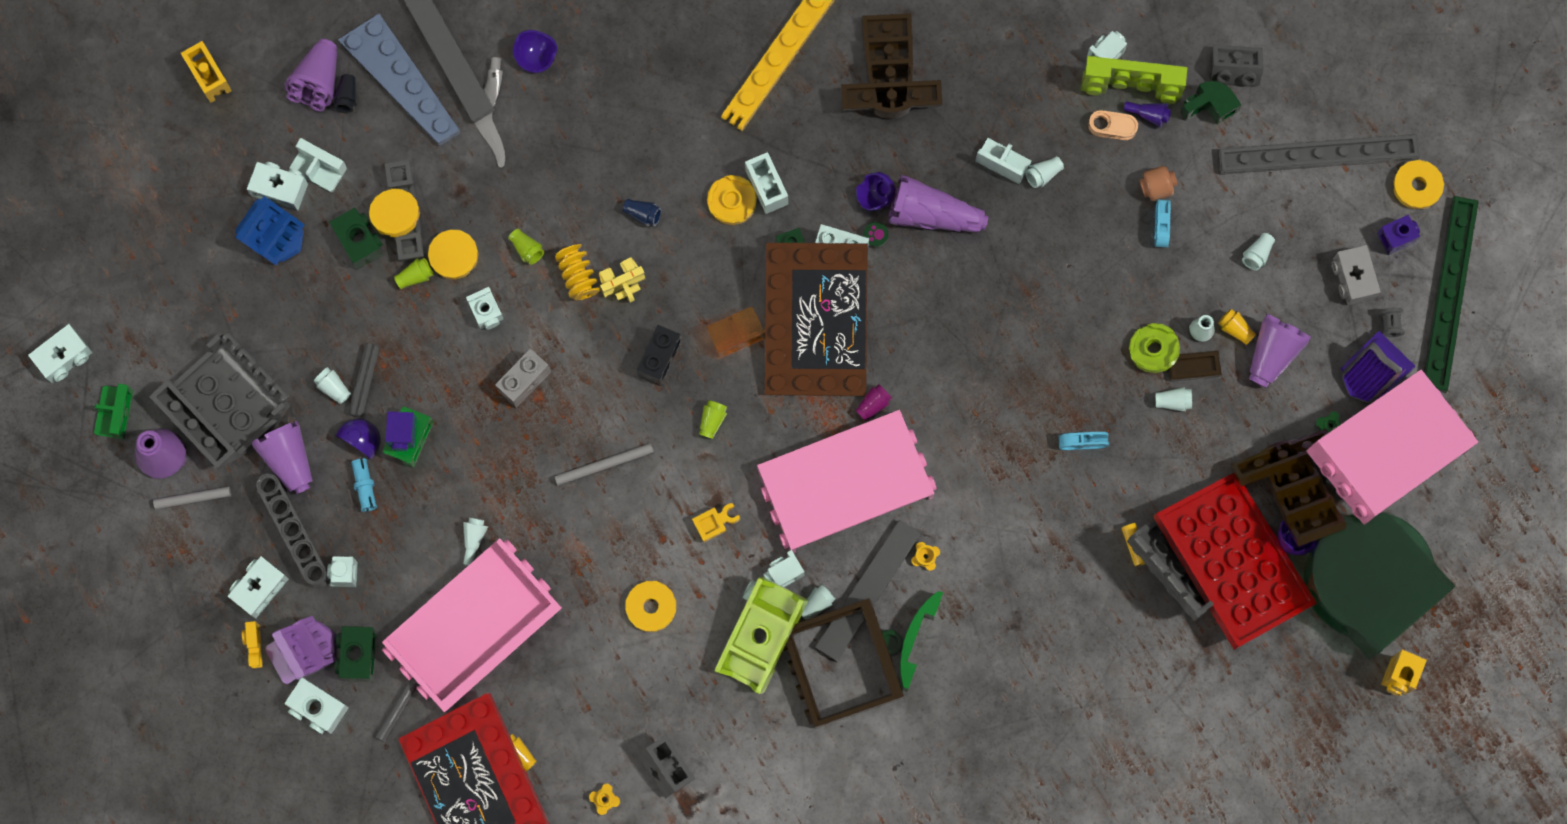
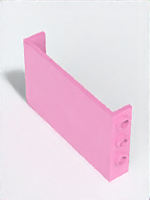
[1307,369,1478,525]
[757,410,937,553]
[382,538,561,712]

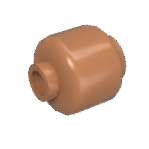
[1140,166,1178,201]

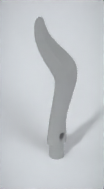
[475,57,505,168]

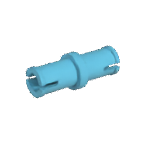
[351,458,377,512]

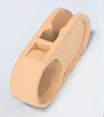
[1088,110,1138,140]

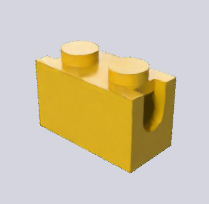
[181,41,232,103]
[1381,650,1427,696]

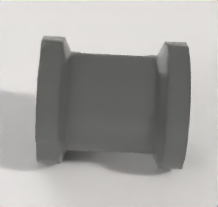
[1380,307,1405,337]

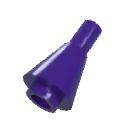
[1124,101,1171,127]

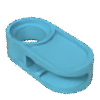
[1154,199,1171,248]
[1058,432,1109,450]

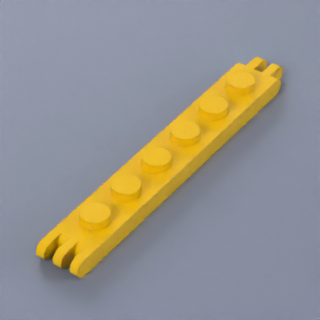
[721,0,835,131]

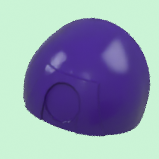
[513,30,558,73]
[335,419,381,459]

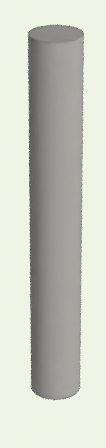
[153,486,231,510]

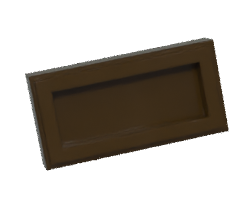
[1169,351,1222,382]

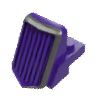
[1341,331,1416,403]

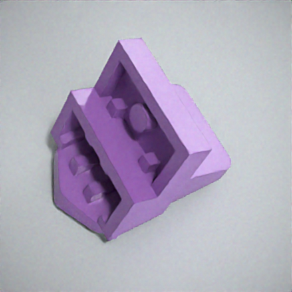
[265,616,337,684]

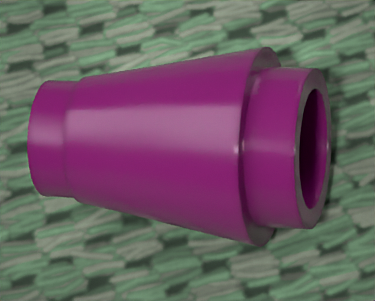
[855,384,893,421]

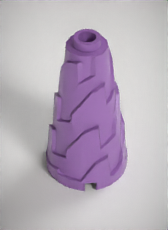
[888,175,988,233]

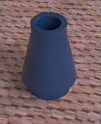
[623,199,662,227]

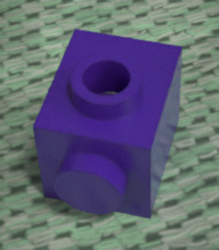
[1377,214,1420,255]
[385,411,417,451]

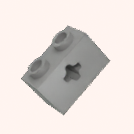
[1332,245,1381,306]
[495,349,551,408]

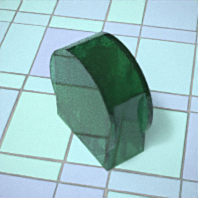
[1304,512,1456,660]

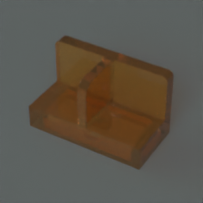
[707,307,765,359]

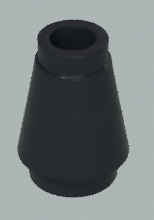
[332,74,357,113]

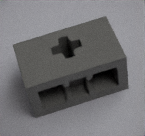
[637,735,695,799]

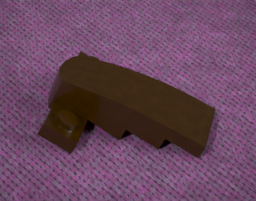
[841,13,942,119]
[1230,429,1347,547]

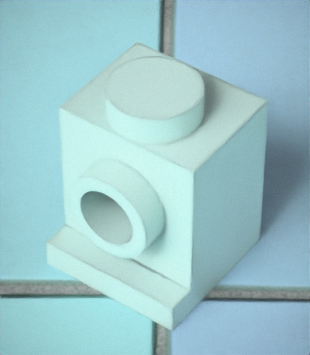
[1087,31,1127,59]
[466,287,504,330]
[763,550,805,587]
[327,556,358,587]

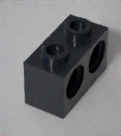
[637,325,682,386]

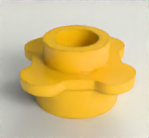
[911,542,940,571]
[589,784,620,815]

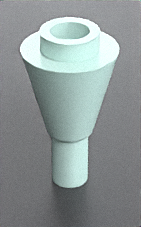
[463,518,488,565]

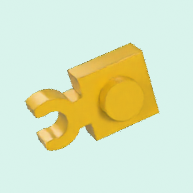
[692,503,740,543]
[242,621,263,669]

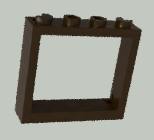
[783,598,905,729]

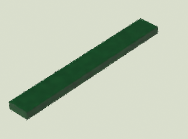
[1424,196,1479,393]

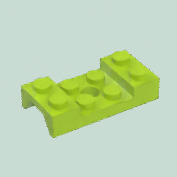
[1081,56,1188,104]
[714,577,809,694]

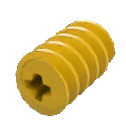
[555,244,600,301]

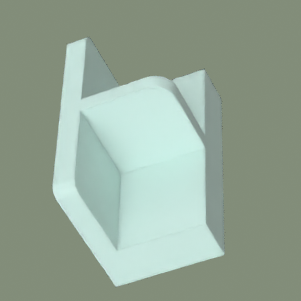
[290,138,347,192]
[976,138,1032,184]

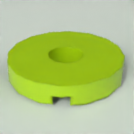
[1129,323,1180,373]

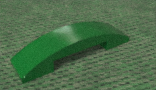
[900,591,943,692]

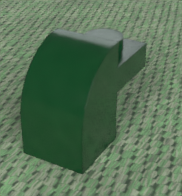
[1180,81,1242,125]

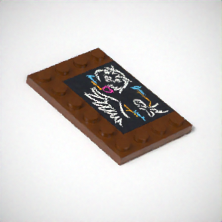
[765,242,868,396]

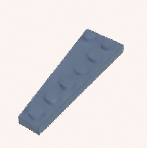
[338,14,460,146]

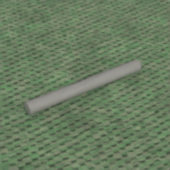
[554,443,654,486]

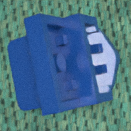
[235,196,305,265]

